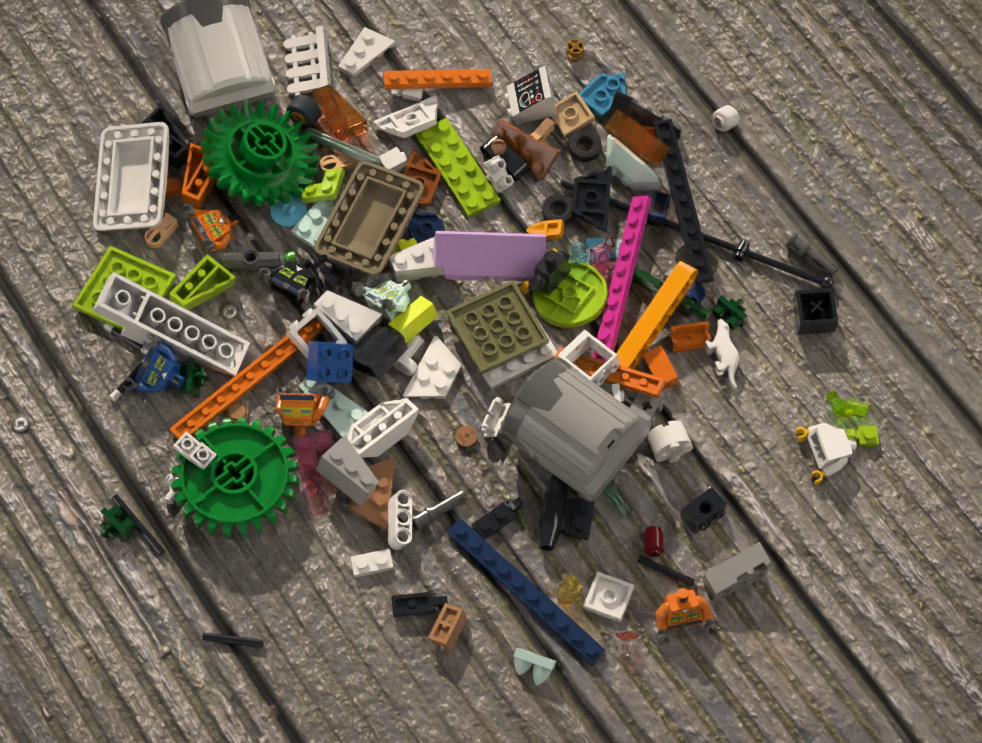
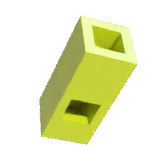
[388,296,438,343]

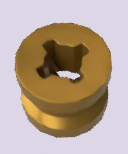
[566,39,584,62]

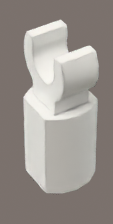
[391,89,423,102]

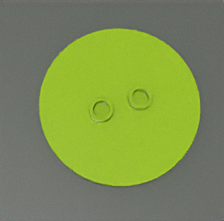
[532,260,608,328]

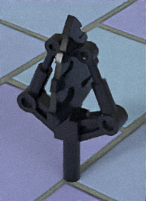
[308,251,361,305]

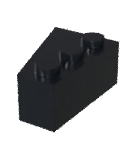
[140,105,189,170]

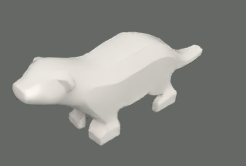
[704,319,739,389]

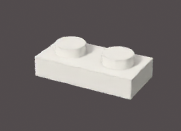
[350,549,394,578]

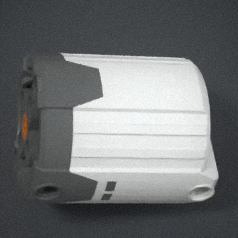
[160,0,277,118]

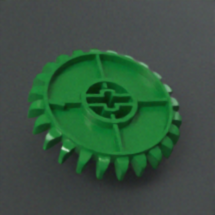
[201,100,320,207]
[171,417,300,539]

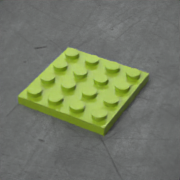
[72,246,176,330]

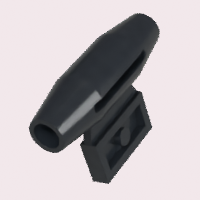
[539,474,595,551]

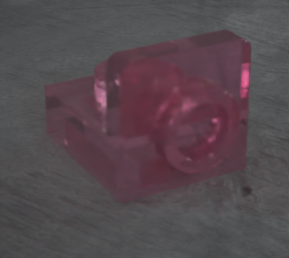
[590,242,615,275]

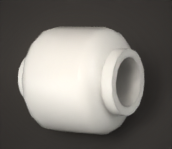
[712,105,739,132]

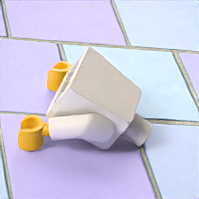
[796,423,857,485]

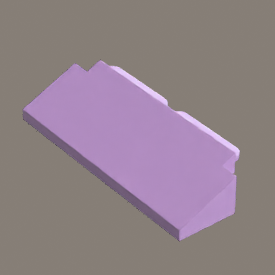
[432,231,546,281]

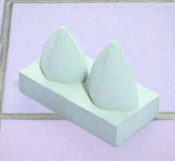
[514,648,557,686]

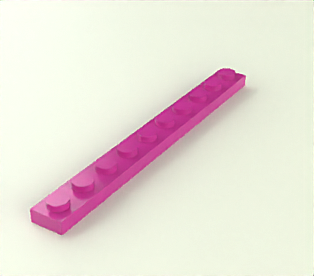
[592,195,652,362]

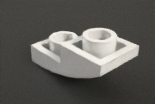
[173,431,217,470]

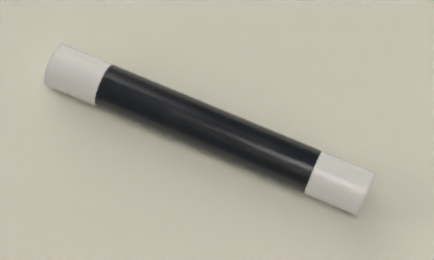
[103,322,150,355]
[109,358,145,402]

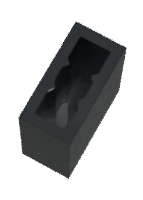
[352,325,408,380]

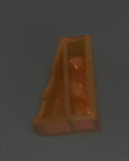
[312,84,368,141]

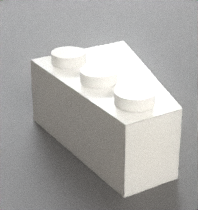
[388,237,444,282]

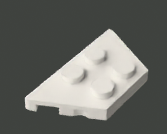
[373,95,438,138]
[403,336,462,400]

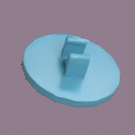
[270,197,307,228]

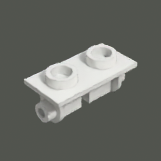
[481,397,511,438]

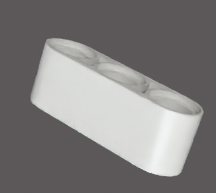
[388,490,412,550]

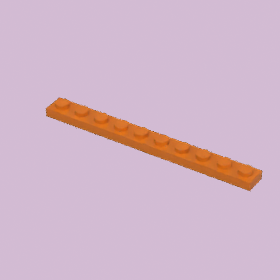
[169,316,327,439]

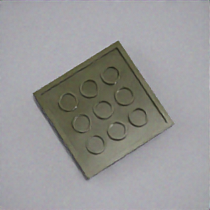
[446,280,549,375]

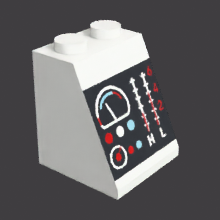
[505,66,558,125]

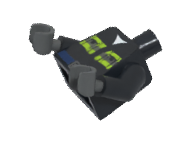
[257,258,315,305]

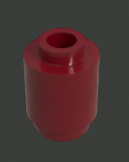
[643,526,664,557]

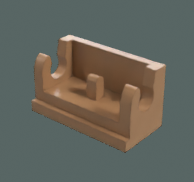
[428,603,468,653]

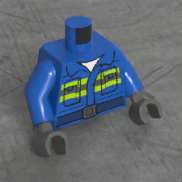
[123,334,185,393]

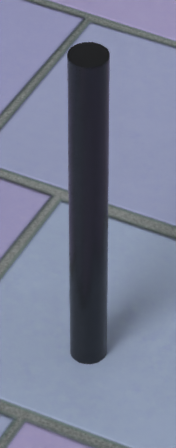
[112,494,165,556]

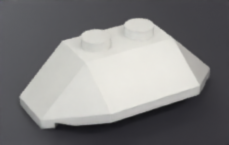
[348,398,419,458]

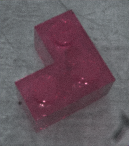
[292,429,334,482]

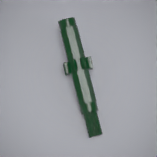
[632,267,711,321]

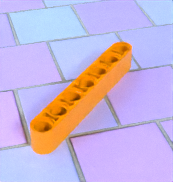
[616,261,698,370]

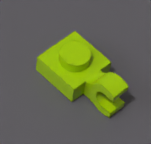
[846,426,879,447]

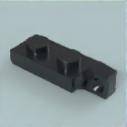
[472,497,523,540]
[391,592,448,618]

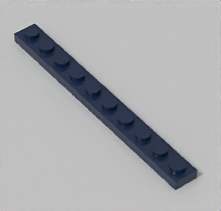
[447,518,606,666]

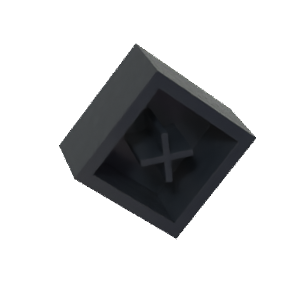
[792,288,838,335]

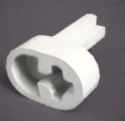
[393,335,424,376]

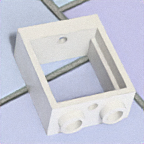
[286,307,347,360]
[558,330,620,386]

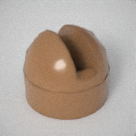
[491,139,506,155]

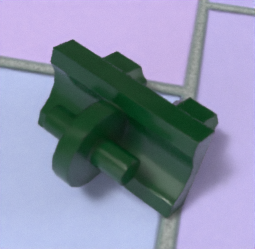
[712,295,748,330]
[178,358,210,398]
[100,505,135,542]

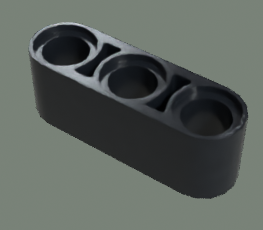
[480,135,529,182]

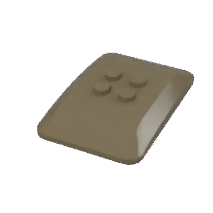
[314,161,424,275]

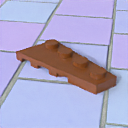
[490,120,561,180]

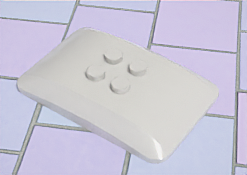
[93,122,169,231]

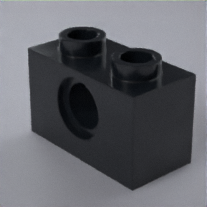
[680,486,727,534]

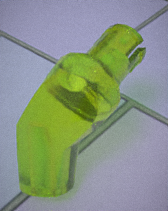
[826,391,870,418]

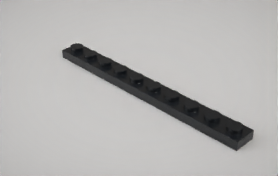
[653,119,714,285]

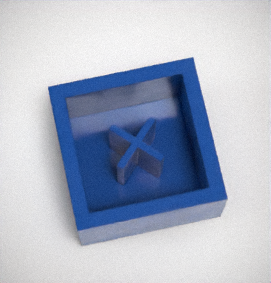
[307,341,354,383]

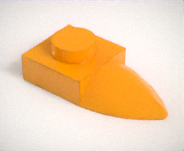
[526,219,564,240]

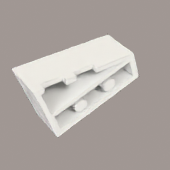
[314,290,382,346]

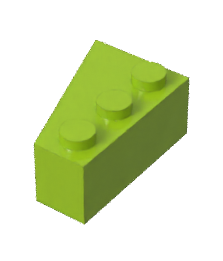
[169,254,236,311]

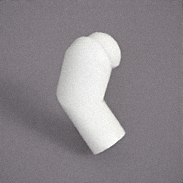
[164,474,181,504]

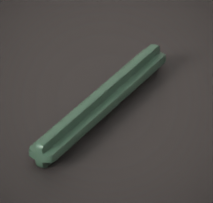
[304,127,381,165]

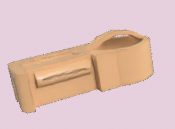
[531,117,555,142]
[320,154,358,174]
[144,213,179,249]

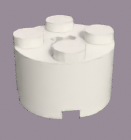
[647,421,693,463]

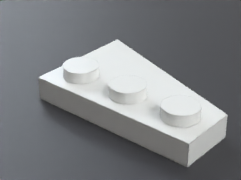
[338,27,396,77]

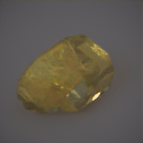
[557,574,583,605]

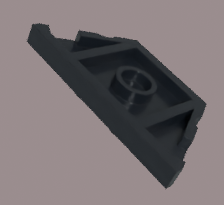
[571,166,612,232]

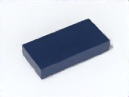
[647,190,672,224]

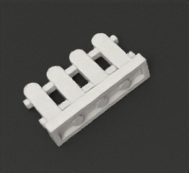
[283,26,332,96]

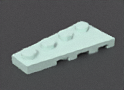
[299,377,368,438]

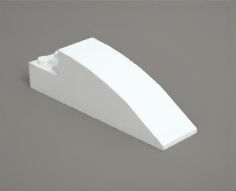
[92,272,250,376]

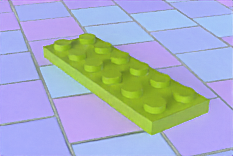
[415,118,500,219]

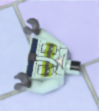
[351,280,411,321]

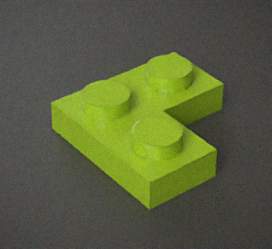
[301,168,345,204]

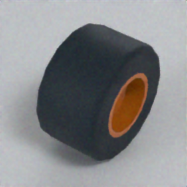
[286,95,322,129]

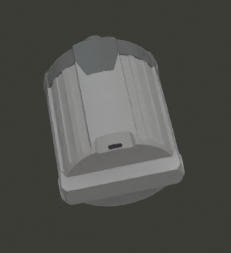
[499,358,651,502]

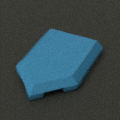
[579,73,626,118]

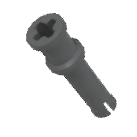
[785,233,839,278]
[412,489,467,531]

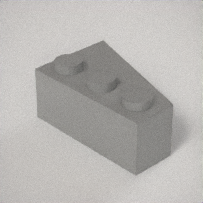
[316,435,379,506]
[702,542,771,601]

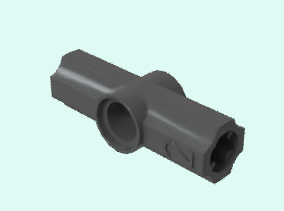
[222,249,280,273]

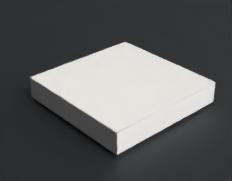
[583,571,635,623]

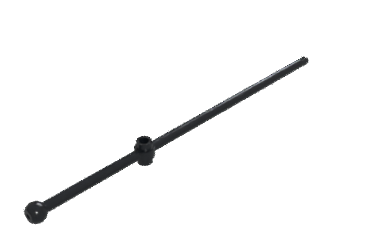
[560,180,834,289]

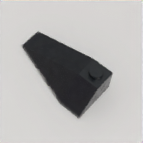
[606,91,682,140]

